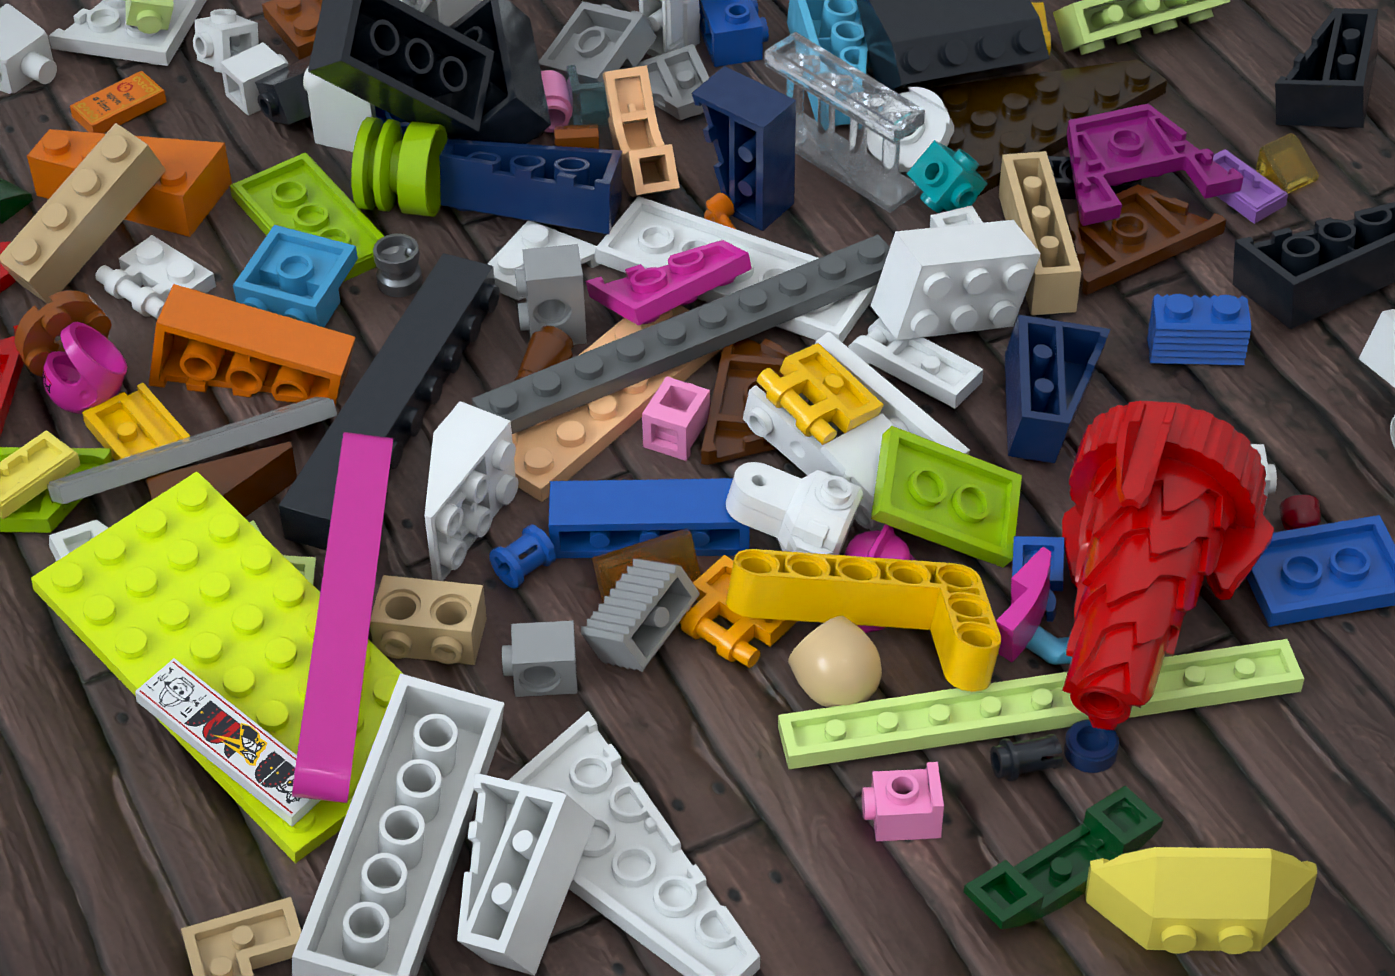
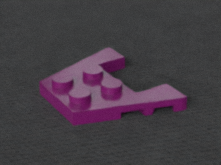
[1067,104,1244,226]

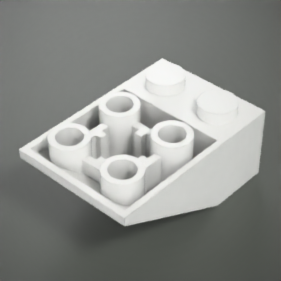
[424,401,519,581]

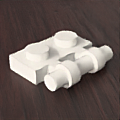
[95,235,216,319]

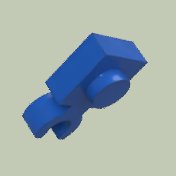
[1012,536,1064,622]

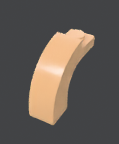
[603,65,680,197]

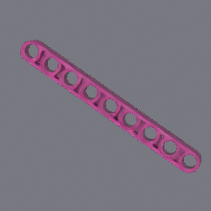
[292,432,393,803]

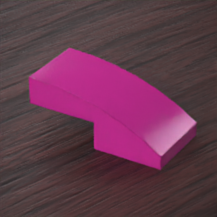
[996,547,1051,662]

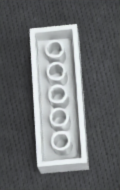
[292,673,504,976]

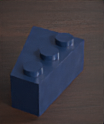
[1005,315,1111,463]

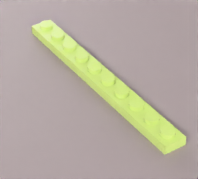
[778,639,1304,769]

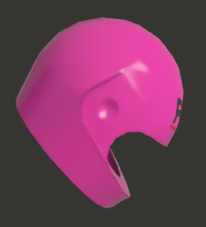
[42,322,128,415]

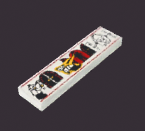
[135,658,321,827]

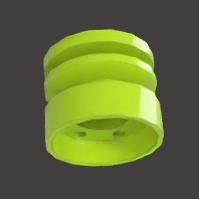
[351,117,448,217]

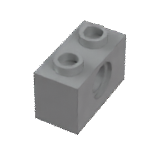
[515,244,587,345]

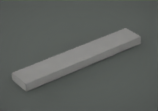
[47,397,337,504]

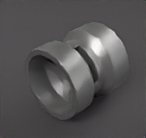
[373,233,422,297]

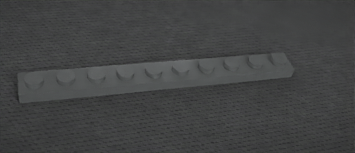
[472,235,890,434]

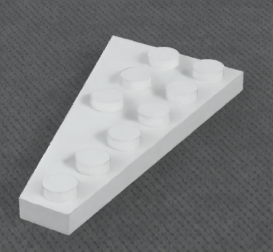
[49,0,207,66]
[508,711,760,976]

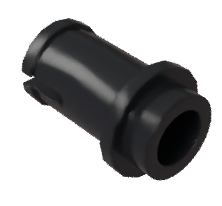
[990,734,1063,781]

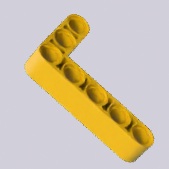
[726,549,1001,692]

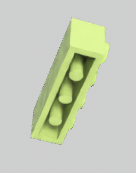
[1053,0,1230,55]

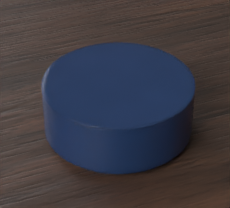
[1064,719,1119,773]

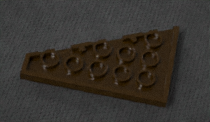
[867,59,1167,197]

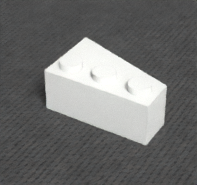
[457,773,596,976]

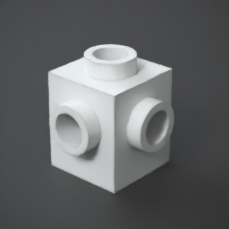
[193,9,259,73]

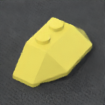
[1085,847,1317,954]

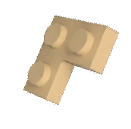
[181,897,301,976]

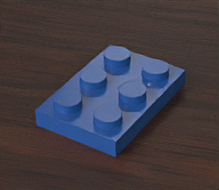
[1246,515,1395,627]

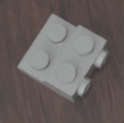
[539,1,657,90]

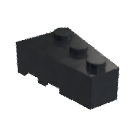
[1275,8,1378,129]

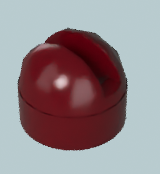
[1279,495,1321,531]

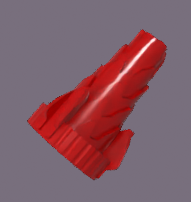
[1062,401,1274,730]

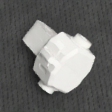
[726,462,863,555]

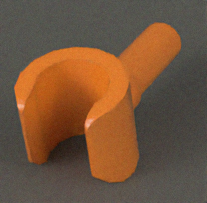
[704,193,737,230]

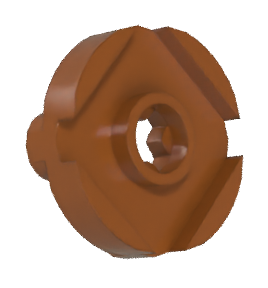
[14,290,112,377]

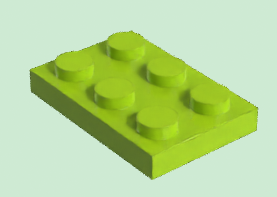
[871,426,1022,568]

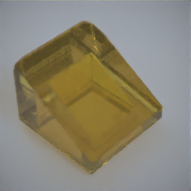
[1256,133,1319,194]

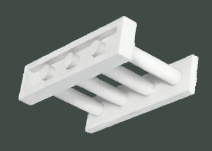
[743,332,970,531]

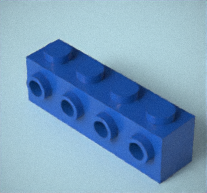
[699,0,769,67]

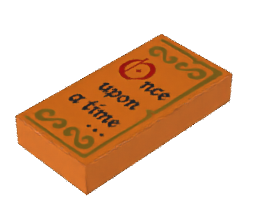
[70,71,167,133]

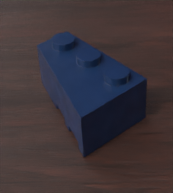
[691,66,796,231]

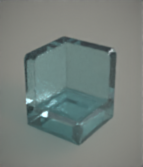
[567,65,610,128]

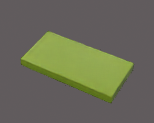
[230,153,384,282]

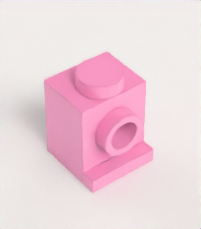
[642,376,710,461]
[862,762,944,842]

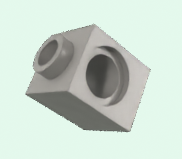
[502,620,577,697]

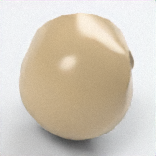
[788,616,882,707]

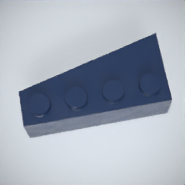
[439,139,622,234]

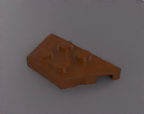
[1066,185,1226,296]
[701,338,810,465]

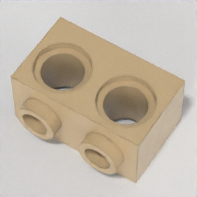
[370,575,487,665]

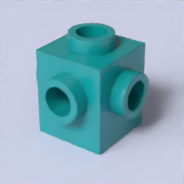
[907,140,988,213]

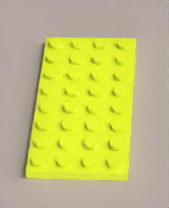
[31,472,403,864]

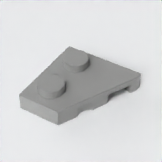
[619,44,710,120]

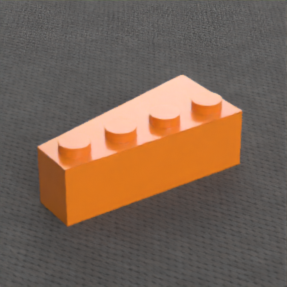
[27,129,232,237]

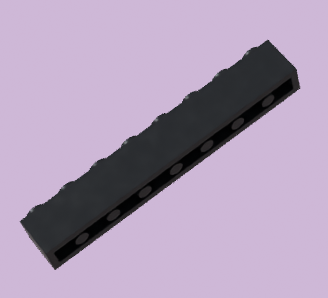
[279,253,500,550]

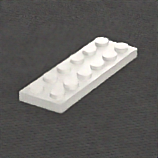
[595,196,878,342]

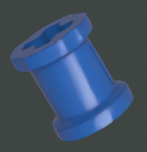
[489,524,557,589]

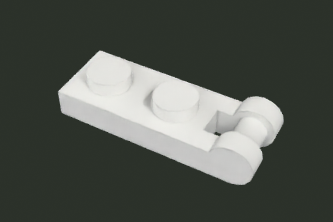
[849,318,983,409]

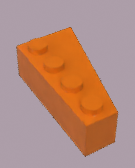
[149,284,356,406]

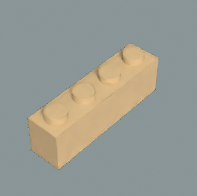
[0,123,166,304]
[999,151,1081,315]

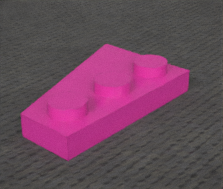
[586,240,752,326]

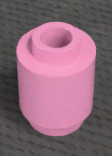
[541,70,573,133]

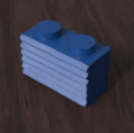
[1147,294,1251,365]

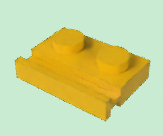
[82,382,190,460]

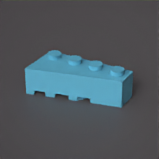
[787,0,868,126]

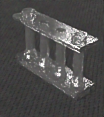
[765,32,925,213]

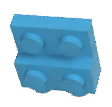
[233,225,358,327]

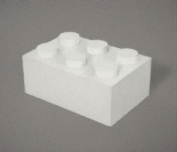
[871,220,1041,341]

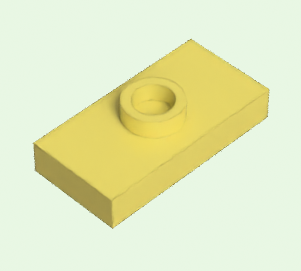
[0,430,81,519]

